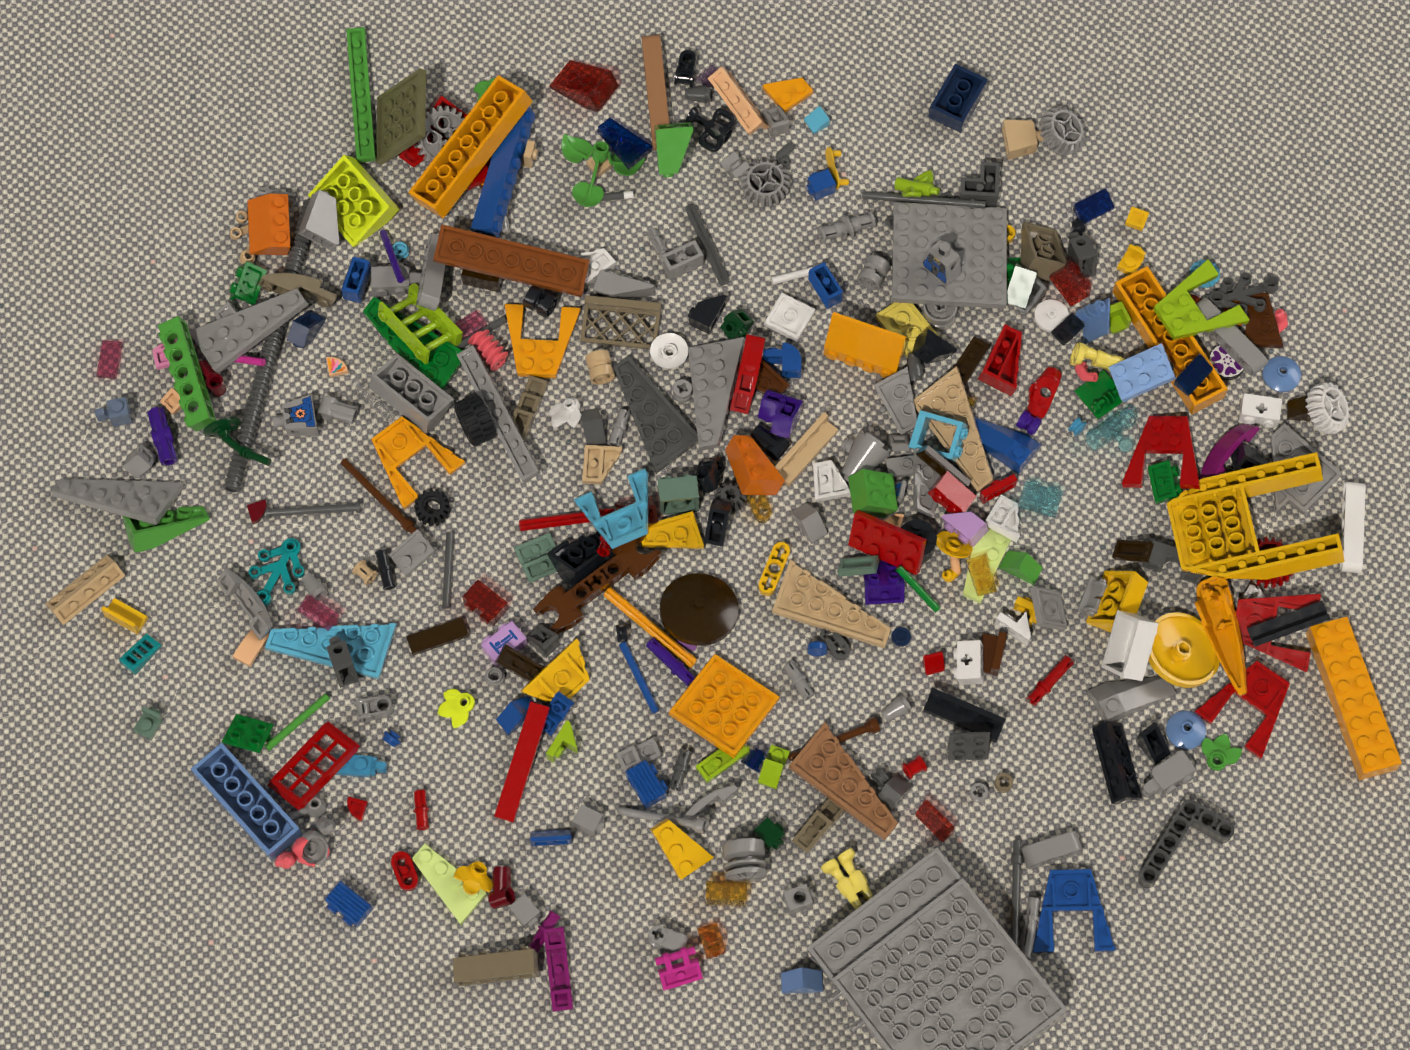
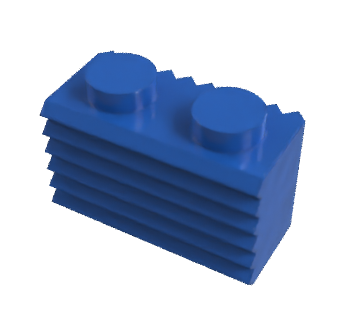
[341,257,371,303]
[808,262,843,309]
[625,760,668,809]
[325,881,373,928]

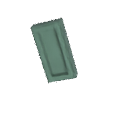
[837,555,880,577]

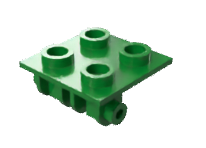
[1074,370,1123,420]
[222,714,274,753]

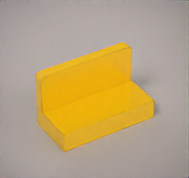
[101,598,149,635]

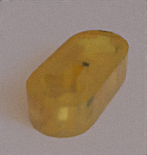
[746,495,772,523]

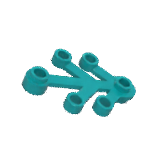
[248,538,305,607]

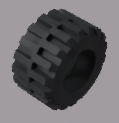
[454,393,496,447]

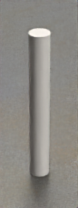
[771,264,827,285]

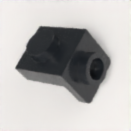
[1051,313,1085,346]

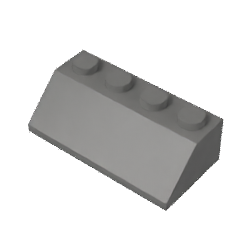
[370,353,454,434]

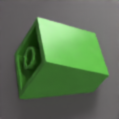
[654,122,693,177]

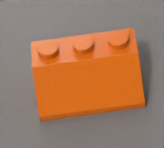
[247,194,290,255]

